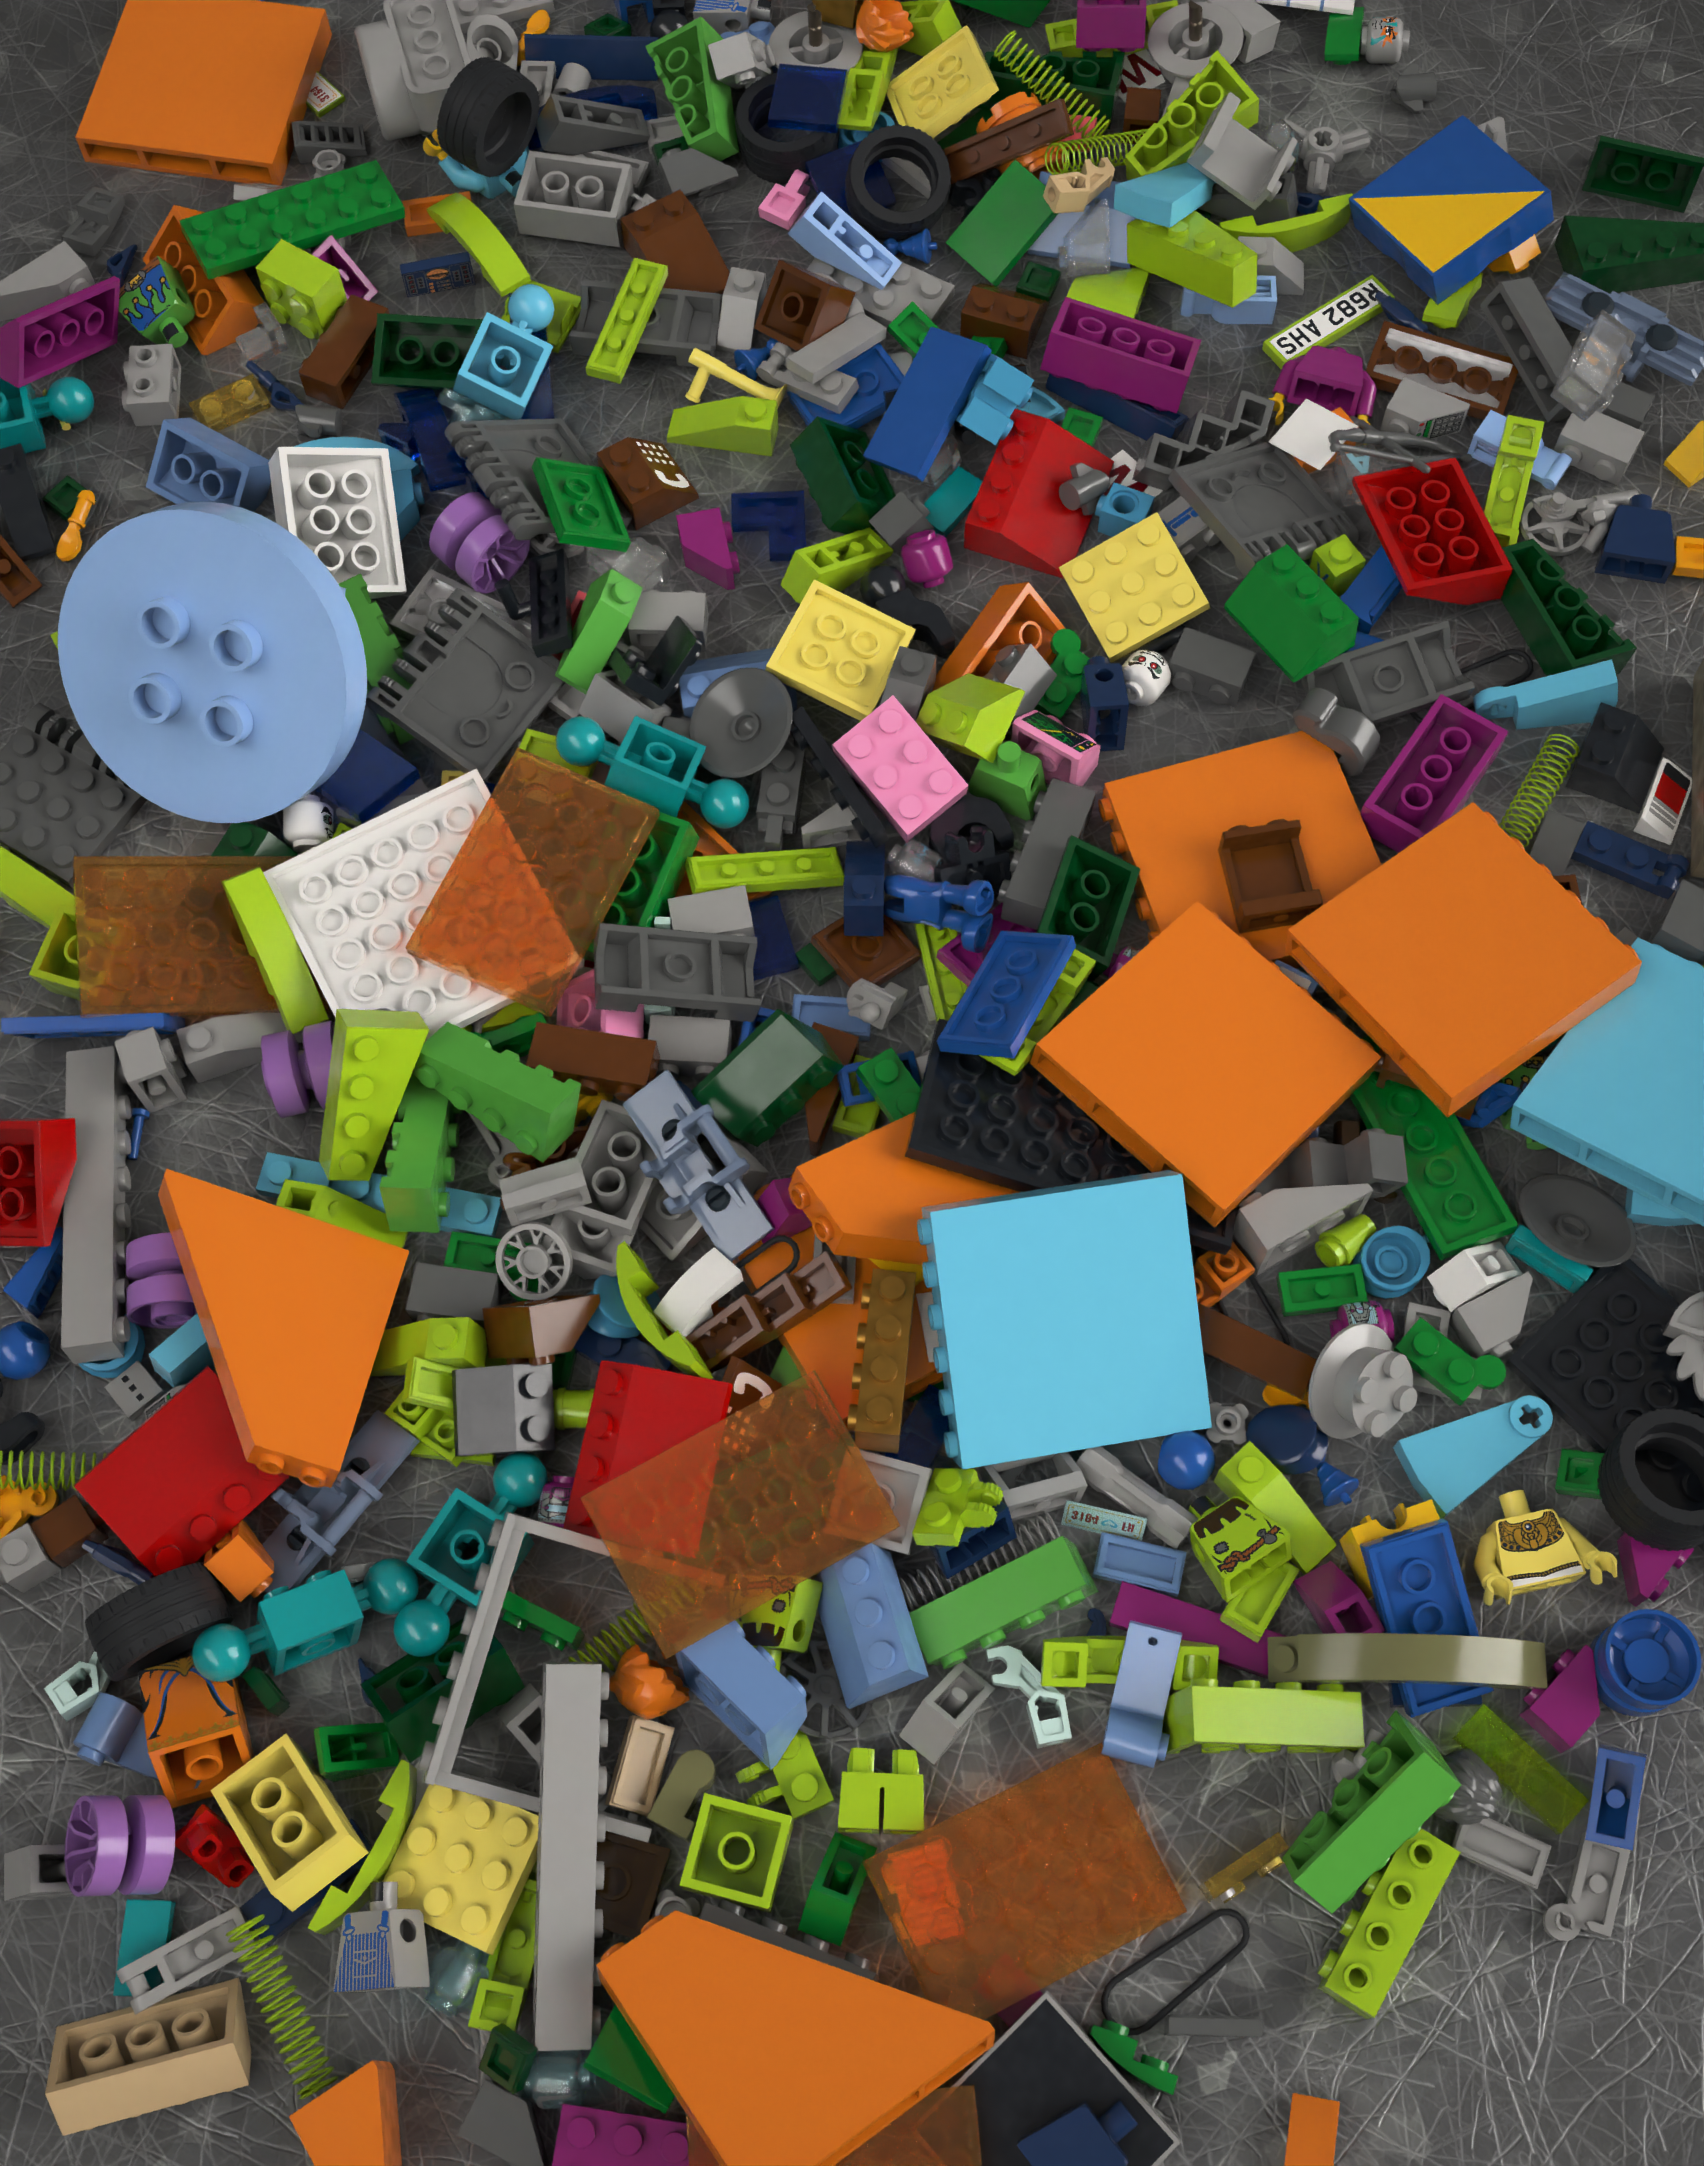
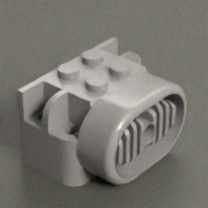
[354,0,471,141]

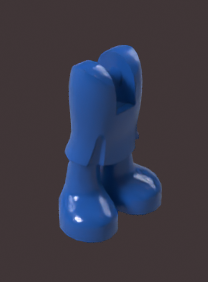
[884,875,994,953]

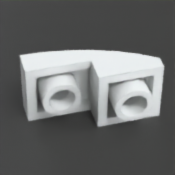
[654,1247,743,1337]

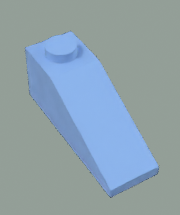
[787,191,902,290]

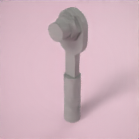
[1539,489,1639,522]

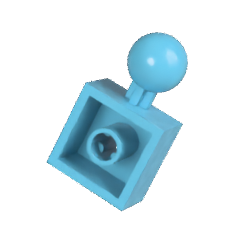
[453,284,554,420]

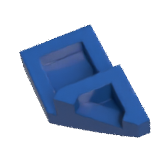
[1454,1082,1522,1128]

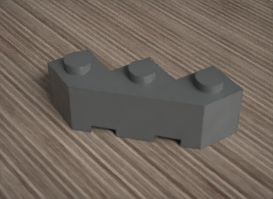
[1132,389,1275,491]
[1237,1128,1408,1210]

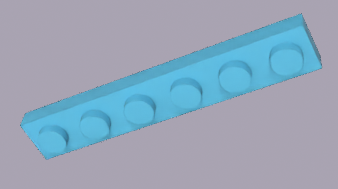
[255,1152,502,1238]

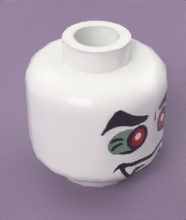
[1122,650,1171,706]
[283,794,333,853]

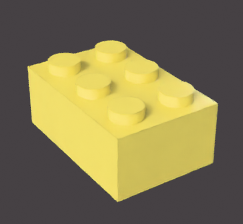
[210,1733,369,1912]

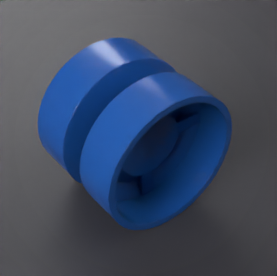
[1590,1609,1701,1717]

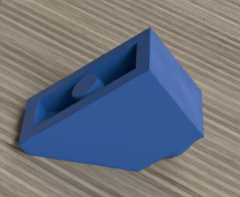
[1585,1744,1647,1851]

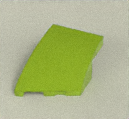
[1066,267,1152,319]

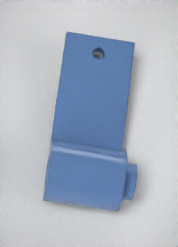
[1101,1620,1182,1768]
[73,1693,201,1789]

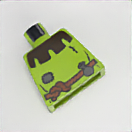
[1188,1496,1292,1603]
[729,1574,823,1672]

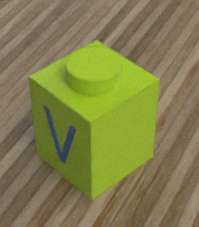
[1309,534,1366,596]

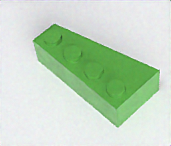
[414,1022,581,1163]

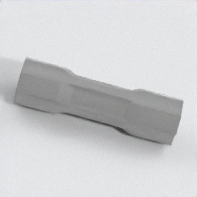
[1076,1446,1199,1550]

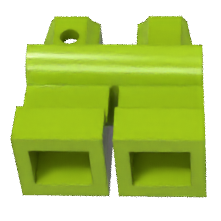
[838,1748,924,1836]

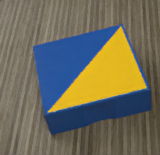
[1349,115,1554,305]

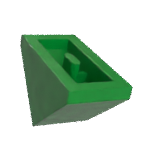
[314,1722,400,1782]

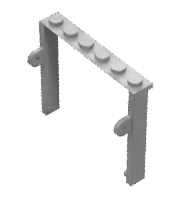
[418,1512,726,1842]

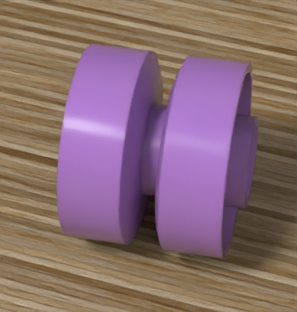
[429,492,530,594]
[261,1021,335,1118]
[126,1232,197,1329]
[64,1795,175,1897]

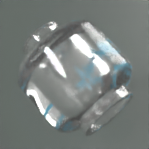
[885,839,942,882]

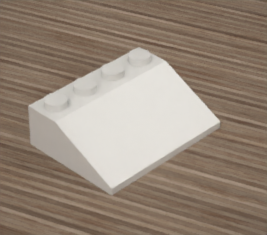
[268,447,407,599]

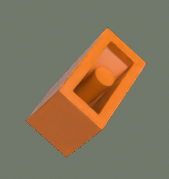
[204,1519,274,1602]

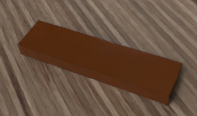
[942,98,1074,187]

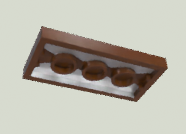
[1365,320,1518,420]

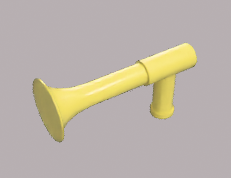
[685,347,787,409]

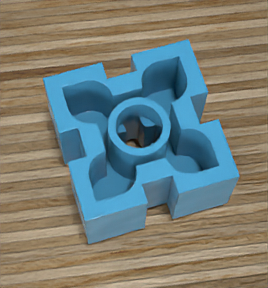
[956,353,1034,445]

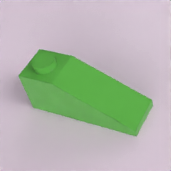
[555,568,643,694]

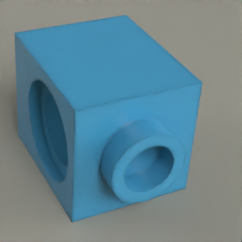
[1095,482,1155,537]

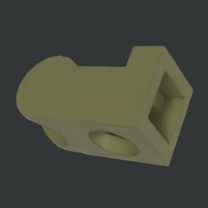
[647,1749,717,1843]

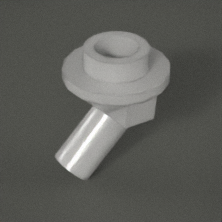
[1580,499,1618,554]
[1331,1728,1385,1783]

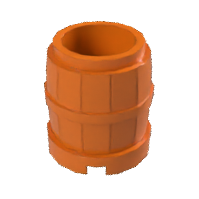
[976,92,1065,179]

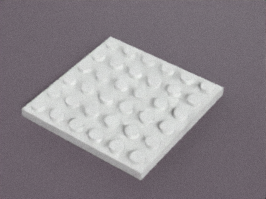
[263,768,583,1042]

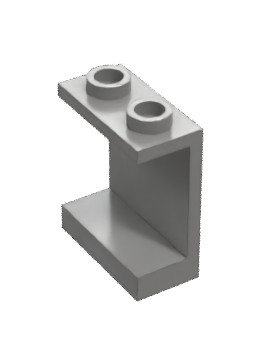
[1187,92,1298,210]

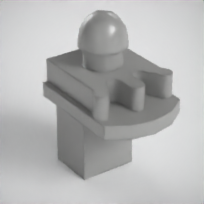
[846,978,908,1030]

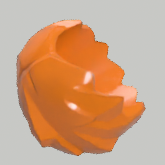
[856,0,914,52]
[609,1644,690,1720]

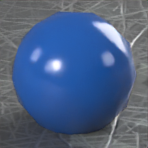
[0,1321,51,1380]
[1158,1431,1216,1490]

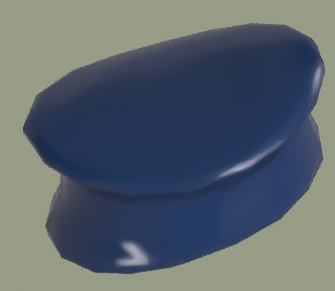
[1246,1405,1328,1475]

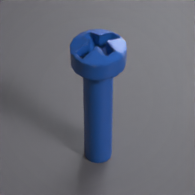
[127,1108,150,1160]

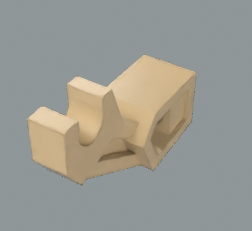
[1043,157,1115,213]

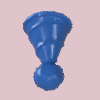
[882,228,938,264]
[734,338,779,381]
[1315,1455,1359,1507]

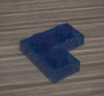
[731,490,806,562]

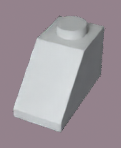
[1427,1241,1523,1312]

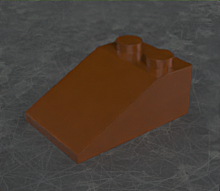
[620,189,730,295]

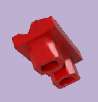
[175,1804,254,1888]

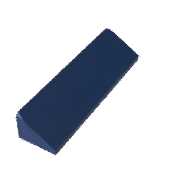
[524,34,659,81]
[1045,373,1189,441]

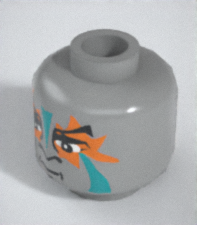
[1360,17,1410,64]

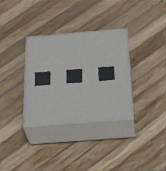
[104,1360,166,1422]

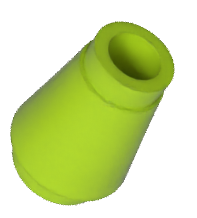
[1315,1214,1376,1267]

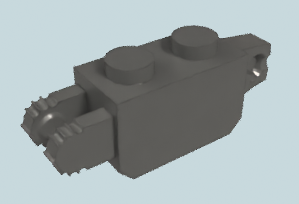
[756,740,806,852]

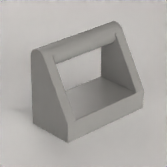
[978,1452,1088,1522]

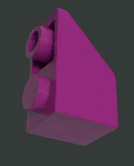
[676,507,740,590]
[1617,1531,1694,1607]
[1293,1561,1385,1634]
[1519,1645,1600,1754]

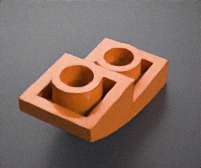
[1193,1241,1255,1308]
[1284,2093,1340,2166]

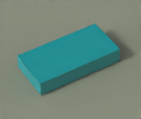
[924,466,983,538]
[1504,1224,1593,1294]
[113,1899,176,1997]

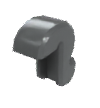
[1293,688,1380,777]

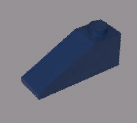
[843,841,885,936]

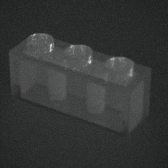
[1550,309,1636,422]

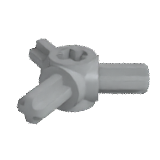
[1276,119,1370,194]

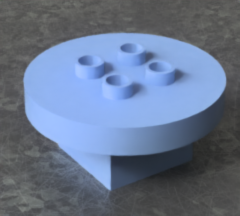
[58,501,367,823]

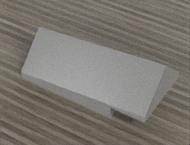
[541,1100,657,1280]

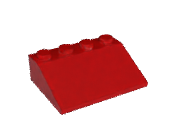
[964,409,1114,579]
[1352,457,1513,605]
[0,1118,77,1247]
[563,1360,733,1558]
[74,1365,291,1577]

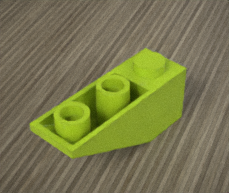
[276,1179,408,1248]

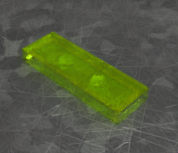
[1453,1704,1589,1835]

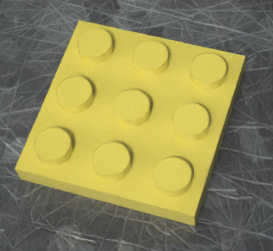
[886,25,999,139]
[1059,512,1210,663]
[765,580,916,721]
[382,1784,538,1955]

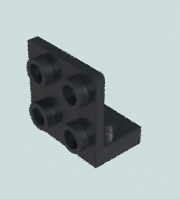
[608,616,703,706]

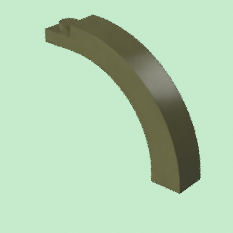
[1268,1633,1547,1690]

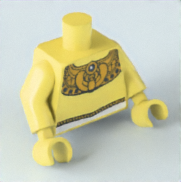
[1473,1490,1617,1606]

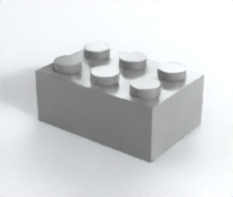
[514,151,634,247]

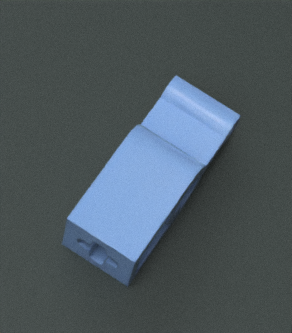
[1180,275,1277,324]
[1467,410,1572,490]

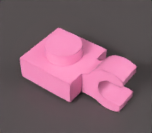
[758,169,810,230]

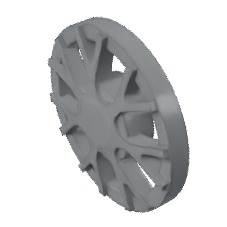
[495,1222,573,1300]

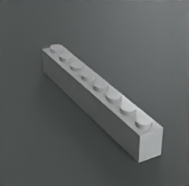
[61,1046,131,1364]
[531,1662,609,2051]

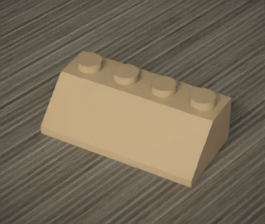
[45,1978,252,2136]

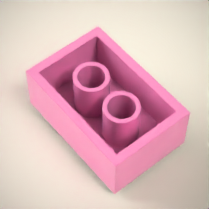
[832,695,969,843]

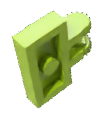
[912,1468,1003,1547]
[735,1730,835,1820]

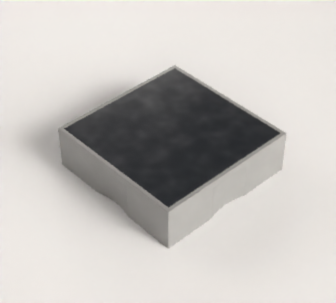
[909,1990,1181,2166]

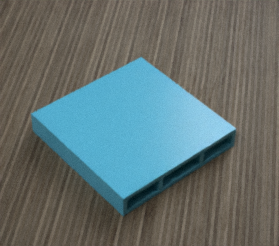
[1510,937,1704,1226]
[917,1170,1212,1469]

